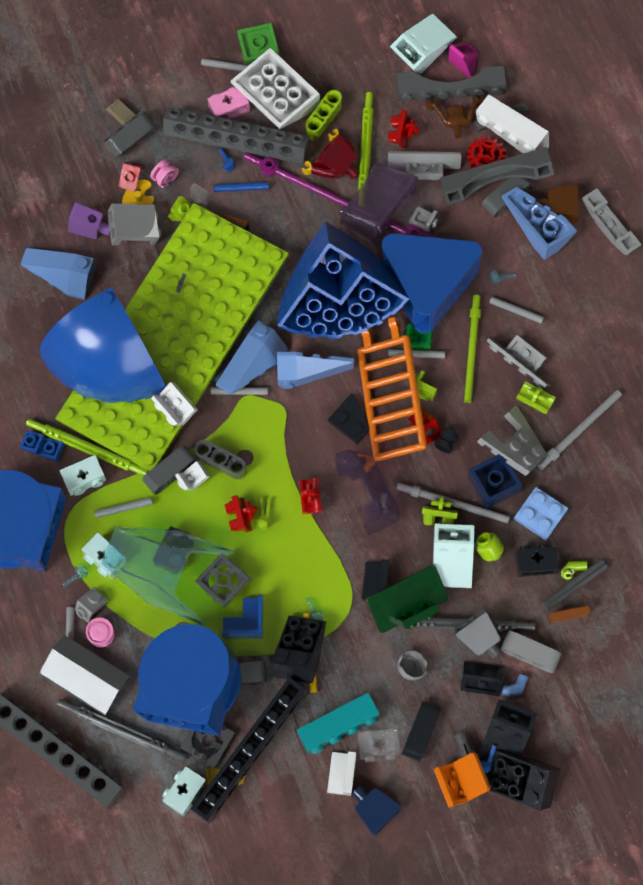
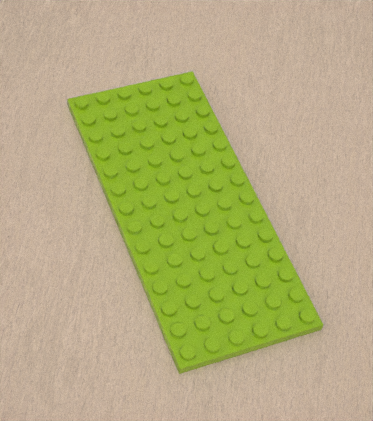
[55,203,289,472]

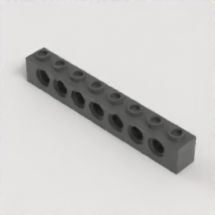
[163,107,309,164]
[0,692,124,810]

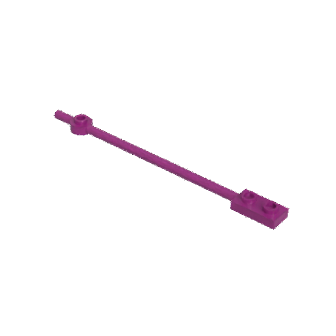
[244,152,440,238]

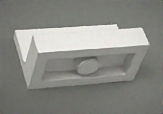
[327,751,356,796]

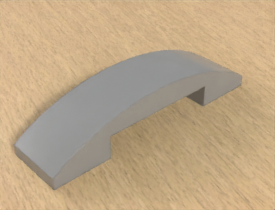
[582,188,642,256]

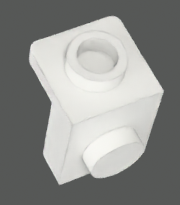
[175,461,210,491]

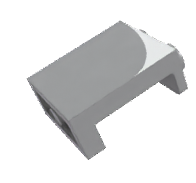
[107,204,161,245]

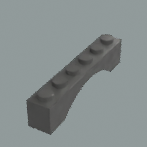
[396,66,506,102]
[440,147,554,205]

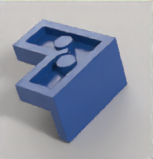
[222,595,263,639]

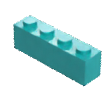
[297,693,380,755]

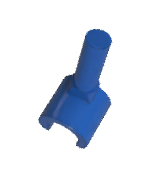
[219,148,235,172]
[480,745,497,772]

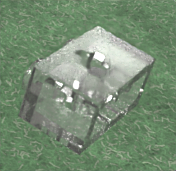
[357,729,401,762]

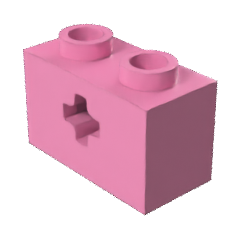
[208,87,250,120]

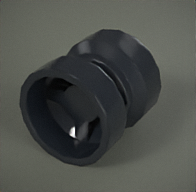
[434,427,460,454]

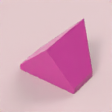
[448,42,480,78]

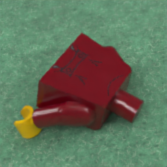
[301,129,359,179]

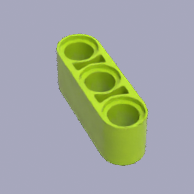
[306,90,342,140]

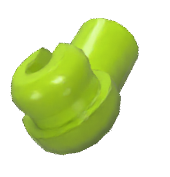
[561,561,587,580]

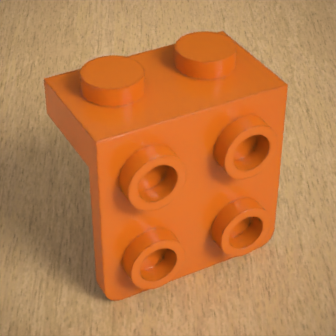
[433,752,490,808]

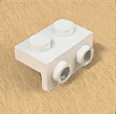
[151,382,198,426]

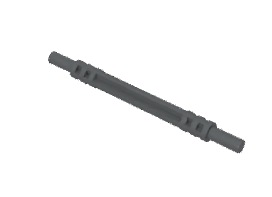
[416,617,535,632]
[56,699,187,762]

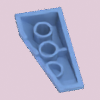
[502,187,577,260]
[20,248,97,300]
[216,321,288,395]
[277,352,354,389]

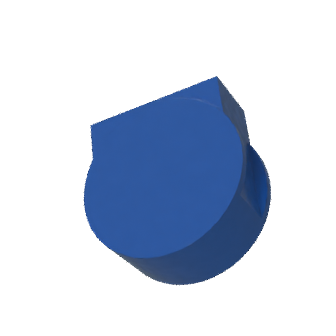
[0,470,67,572]
[133,624,242,736]

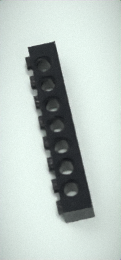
[191,677,306,824]

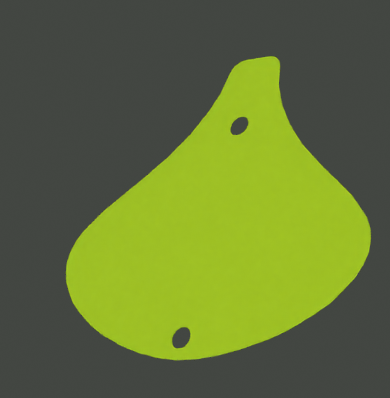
[64,395,353,656]

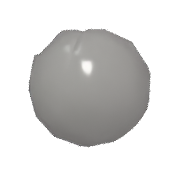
[397,650,428,680]

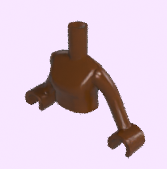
[426,95,484,138]

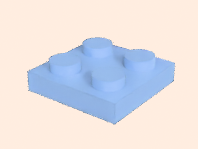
[514,487,568,541]

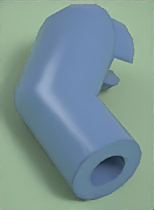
[501,674,528,698]

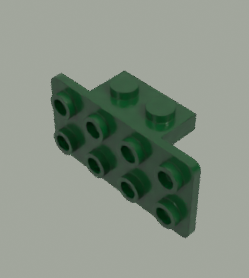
[366,565,448,633]

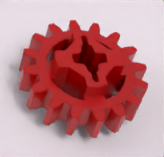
[467,136,506,168]

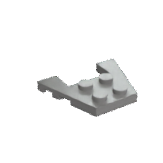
[477,405,547,476]

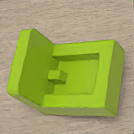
[168,196,192,221]
[416,370,437,402]

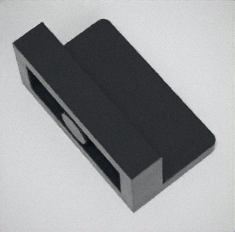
[362,559,389,600]
[460,661,504,697]

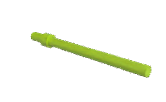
[464,295,481,403]

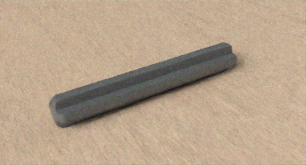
[541,559,608,611]

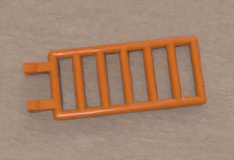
[357,317,427,462]

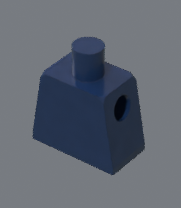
[352,786,402,837]

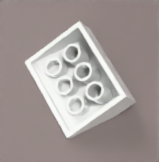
[231,48,320,129]

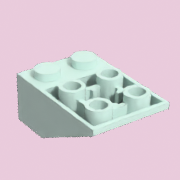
[390,14,457,75]
[433,524,474,588]

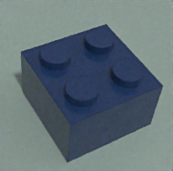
[468,454,522,509]

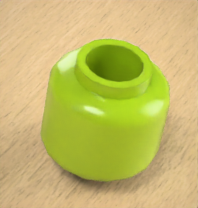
[475,532,504,561]

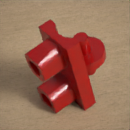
[388,110,419,148]
[299,478,322,515]
[225,495,258,533]

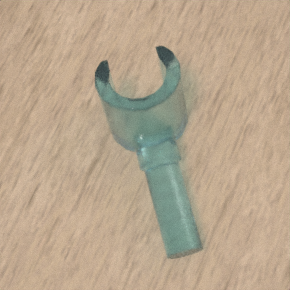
[488,270,516,285]
[63,565,88,587]
[306,597,323,621]

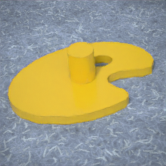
[122,179,155,205]

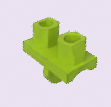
[516,381,556,415]
[422,495,458,526]

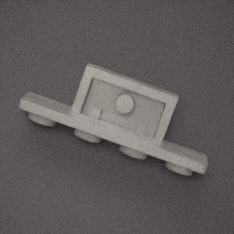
[388,151,461,180]
[487,335,550,388]

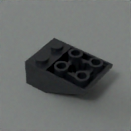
[271,616,326,683]
[478,699,537,762]
[489,750,560,811]

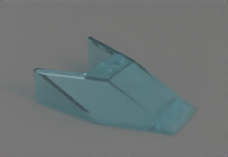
[101,527,234,626]

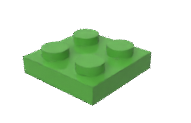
[237,23,280,64]

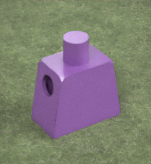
[68,203,110,239]

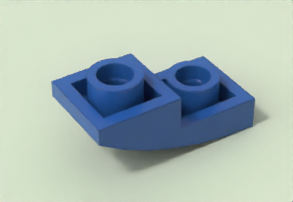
[19,431,65,462]

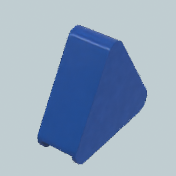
[381,234,482,333]

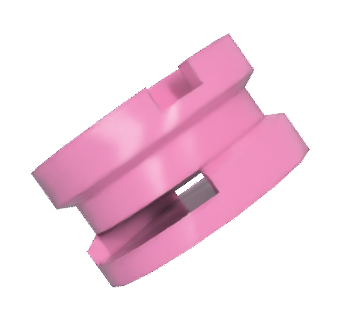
[150,159,179,188]
[86,618,115,648]

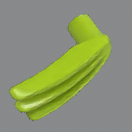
[252,498,270,530]

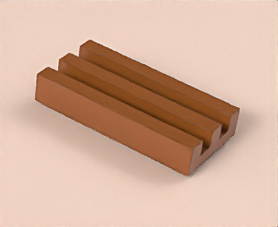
[548,605,591,624]

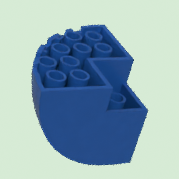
[277,221,409,339]
[39,287,166,403]

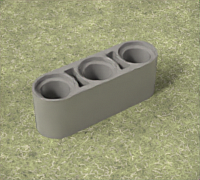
[500,631,561,673]

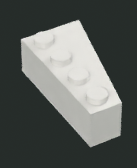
[476,95,549,154]

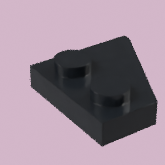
[328,393,369,445]

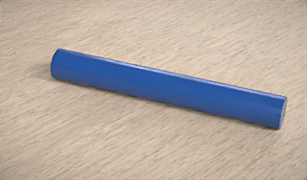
[214,182,269,192]

